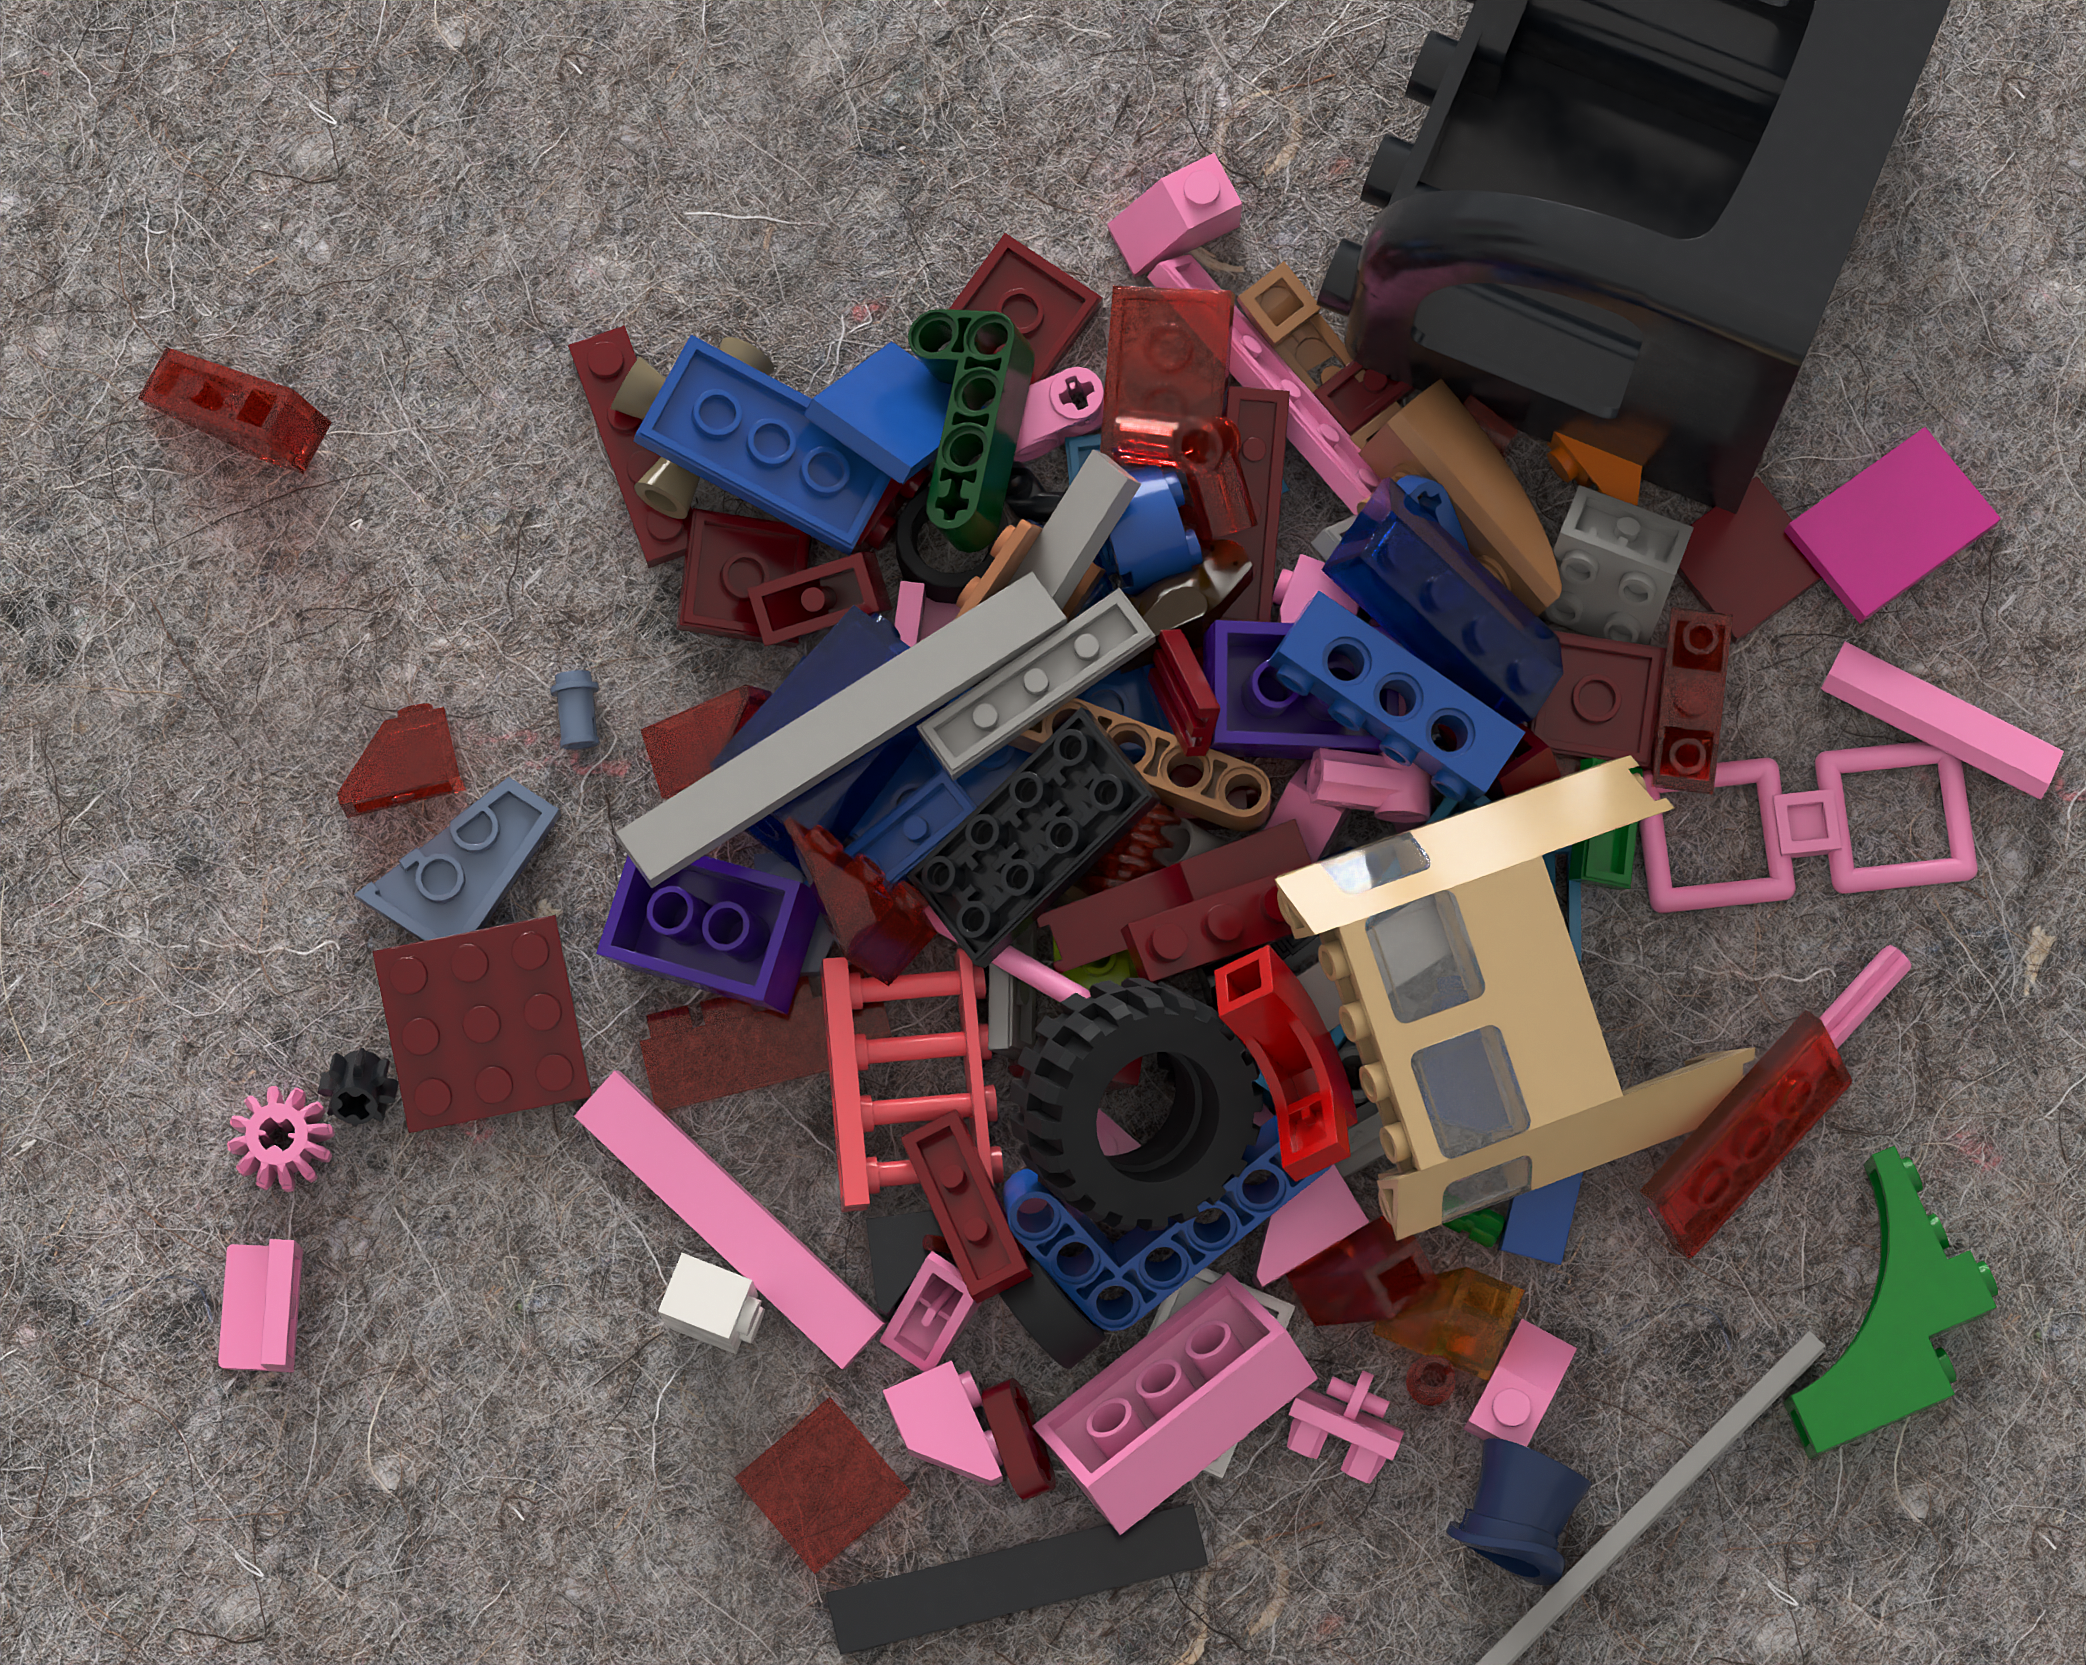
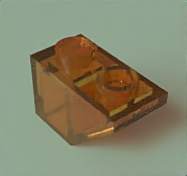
[1372,1267,1525,1381]

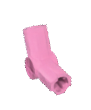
[1306,748,1435,833]

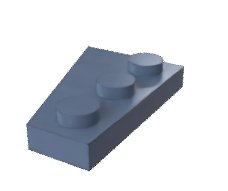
[354,777,561,941]

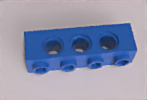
[1267,591,1525,803]

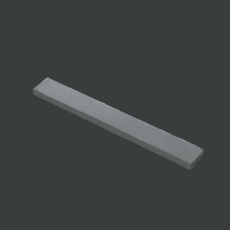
[616,571,1067,888]
[1475,1330,1825,1665]

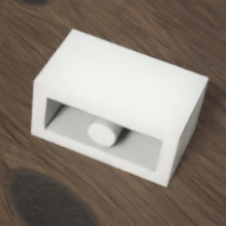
[658,1253,765,1354]

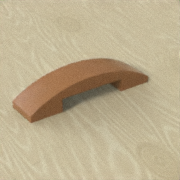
[1237,261,1402,450]

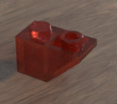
[1285,1215,1442,1327]

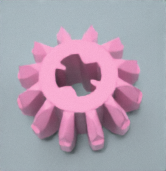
[227,1086,335,1192]

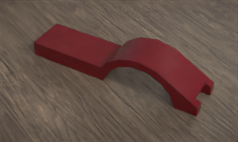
[1035,819,1312,973]

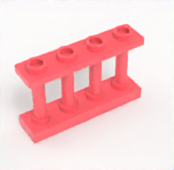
[819,948,1004,1212]

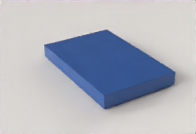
[804,341,986,484]

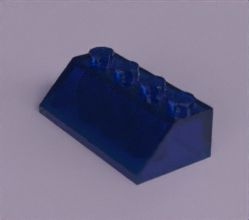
[1321,477,1564,725]

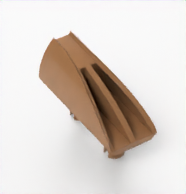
[1357,379,1562,632]

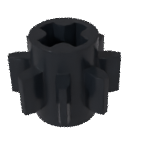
[318,1048,399,1127]

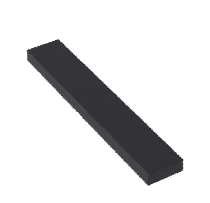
[826,1503,1208,1656]

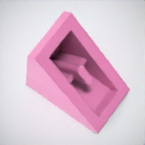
[879,1251,983,1372]

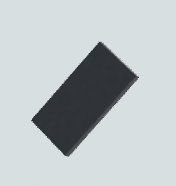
[906,707,1161,968]

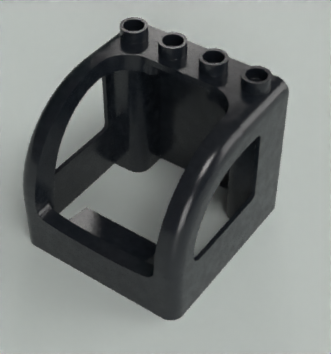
[1316,0,1951,514]

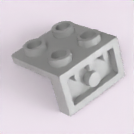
[1538,485,1694,645]

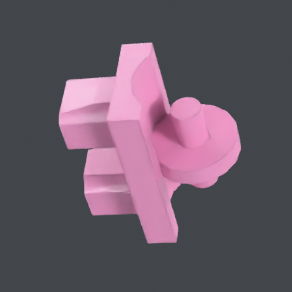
[1287,1370,1404,1484]

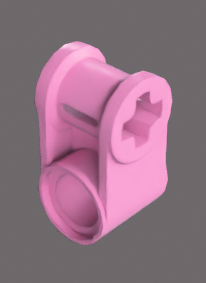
[988,367,1109,463]

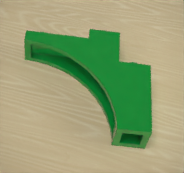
[1783,1145,1998,1460]

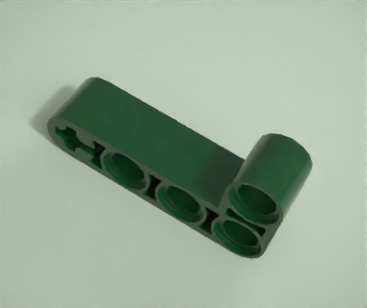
[908,309,1035,553]

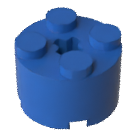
[1097,463,1203,595]

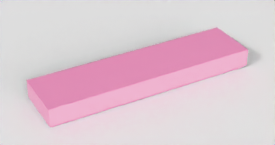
[1821,641,2064,799]

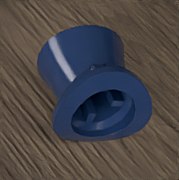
[1446,1438,1592,1586]

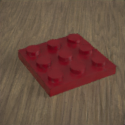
[372,914,592,1133]

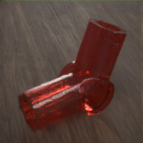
[1110,407,1258,541]

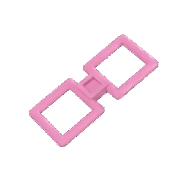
[1639,741,1978,913]

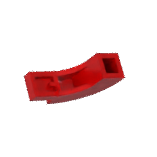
[1214,945,1358,1182]

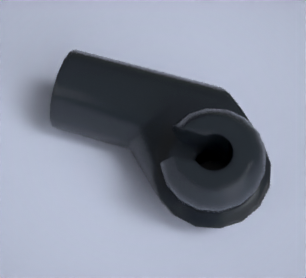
[1005,460,1066,522]

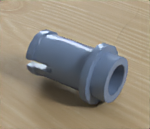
[550,670,600,750]

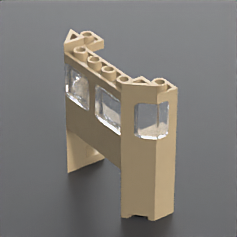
[1275,755,1755,1241]

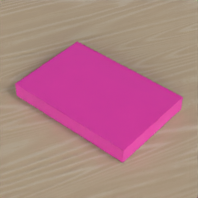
[1784,427,2001,624]

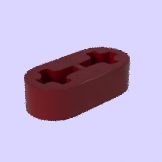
[982,1378,1056,1501]

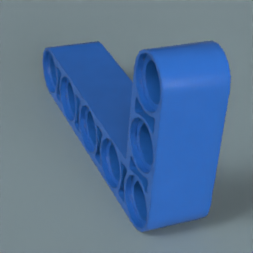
[1002,1115,1332,1331]

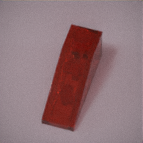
[138,347,332,474]

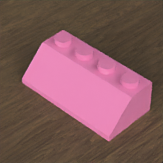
[1032,1272,1318,1535]

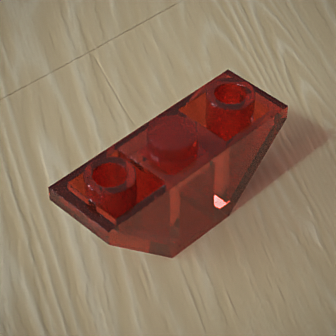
[1651,607,1733,795]

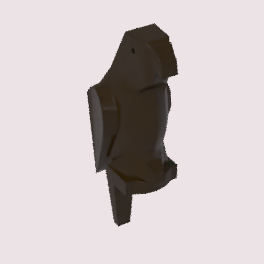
[1114,539,1253,674]

